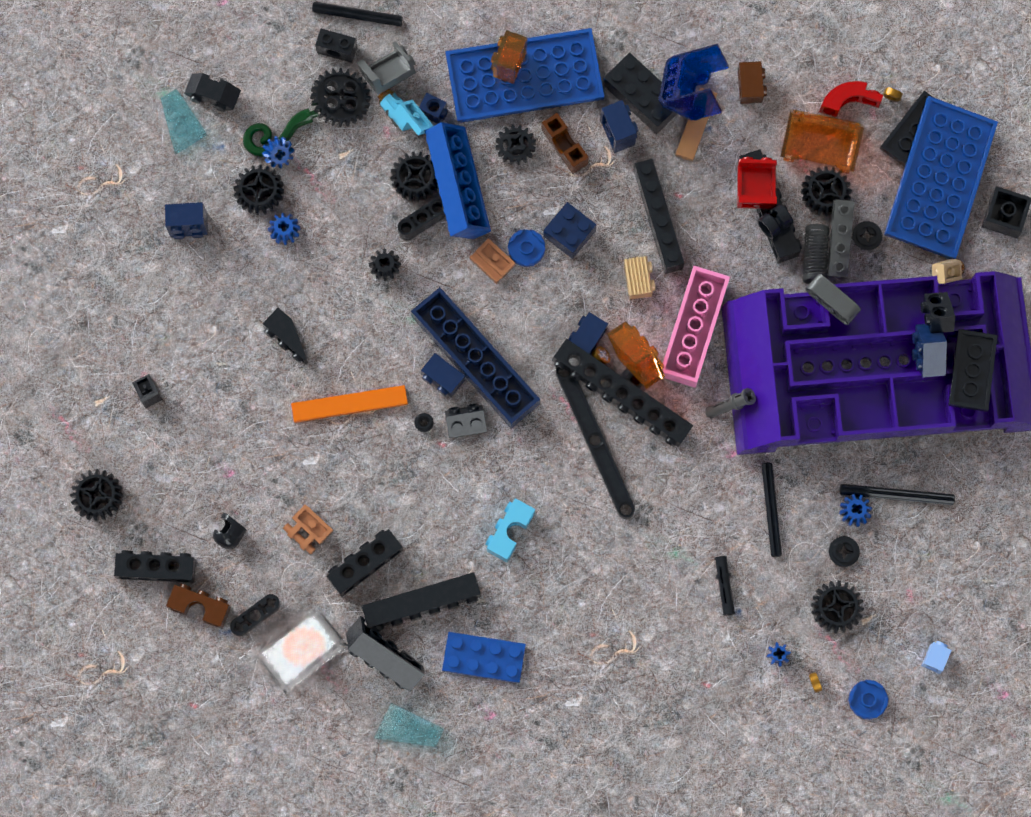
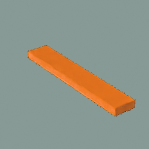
[291,385,408,423]

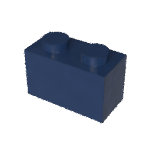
[568,312,609,355]
[421,353,465,397]

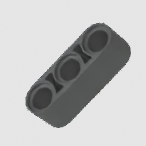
[805,274,861,325]

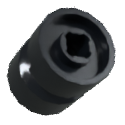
[757,204,794,239]

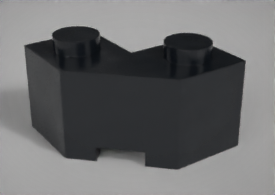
[184,73,241,112]

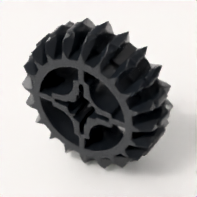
[390,151,438,202]
[233,165,285,215]
[801,166,852,217]
[70,469,123,522]
[811,581,864,634]

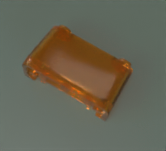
[780,109,864,174]

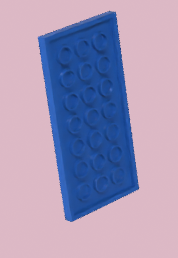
[445,28,604,123]
[884,96,998,259]

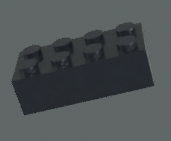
[603,52,683,135]

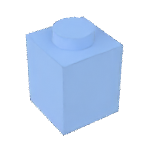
[921,641,951,674]

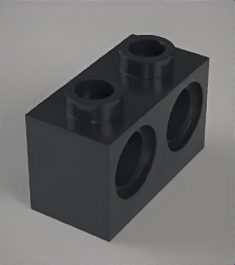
[921,292,955,333]

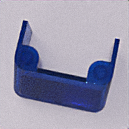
[659,43,729,121]

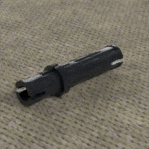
[714,556,735,616]

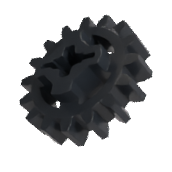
[496,124,536,165]

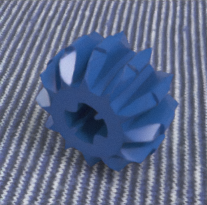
[262,136,294,169]
[268,213,301,245]
[839,494,872,527]

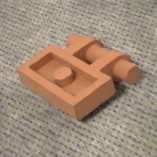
[283,504,333,555]

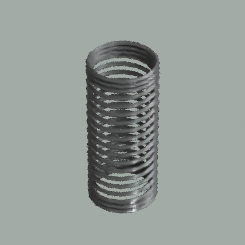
[803,224,829,284]

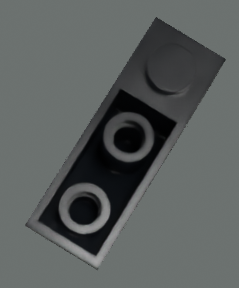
[262,307,308,365]

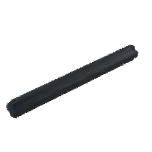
[839,484,955,505]

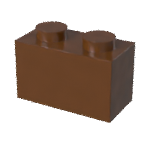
[737,61,767,104]

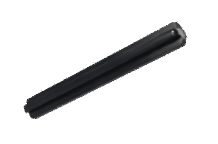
[312,2,403,27]
[762,462,782,557]

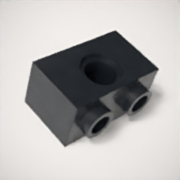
[315,28,357,63]

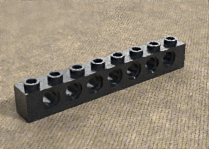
[552,338,693,447]

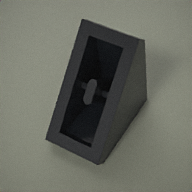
[132,374,162,409]

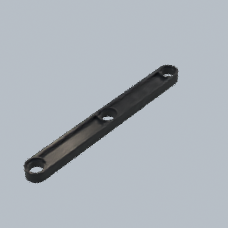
[556,368,635,519]

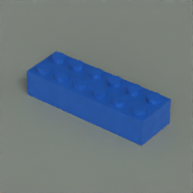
[425,122,491,239]

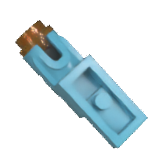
[378,89,433,136]

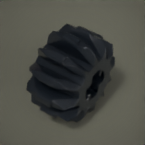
[369,248,401,281]

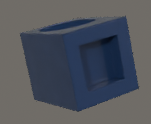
[419,93,448,124]

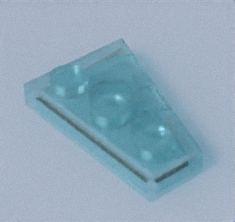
[160,89,207,155]
[374,703,444,747]

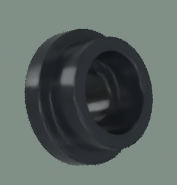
[414,413,434,432]

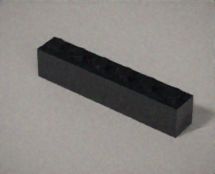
[738,149,802,263]
[633,159,684,274]
[362,572,481,631]

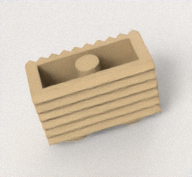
[624,256,655,300]

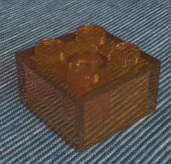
[491,30,527,84]

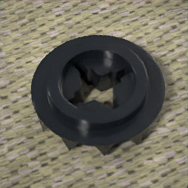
[852,221,883,251]
[828,536,860,568]

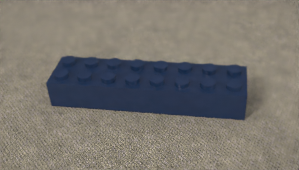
[411,287,540,429]

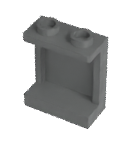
[357,41,416,95]

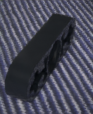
[230,594,280,636]

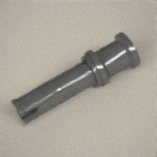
[705,388,756,419]

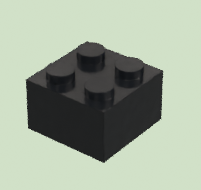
[981,186,1031,239]

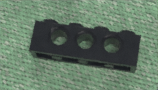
[327,529,403,597]
[114,550,196,583]

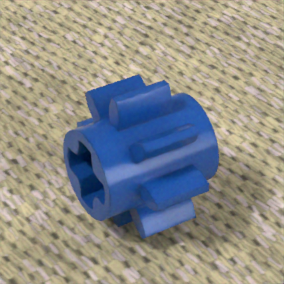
[766,642,791,667]

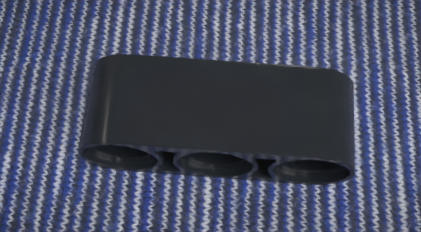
[398,199,445,240]

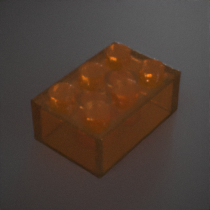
[607,321,665,389]

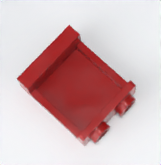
[737,157,777,209]

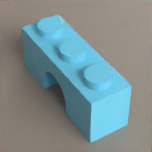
[485,498,535,562]

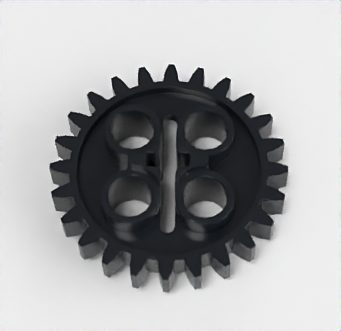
[310,68,371,127]

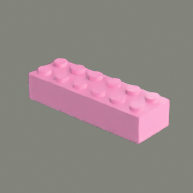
[659,266,730,388]

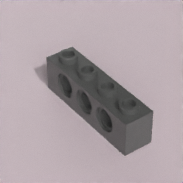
[826,200,855,277]

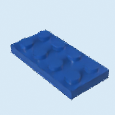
[442,632,526,683]

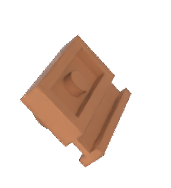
[469,238,516,284]

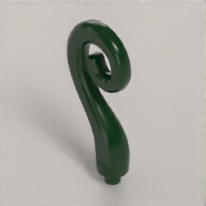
[243,108,319,157]

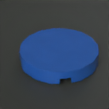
[508,229,545,267]
[848,680,888,720]

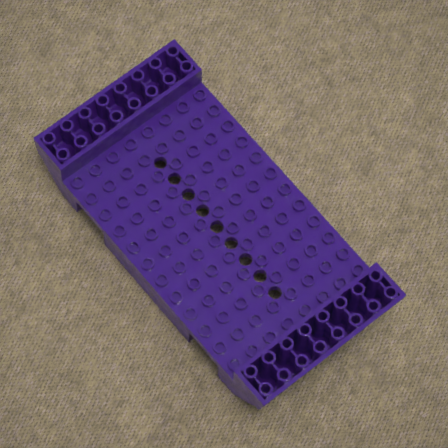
[721,271,1031,455]

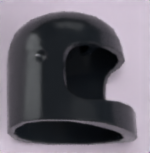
[213,512,247,550]

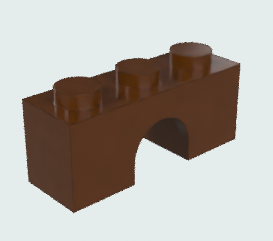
[541,113,589,174]
[166,584,231,629]

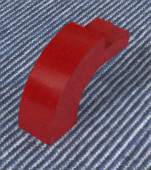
[819,81,883,117]

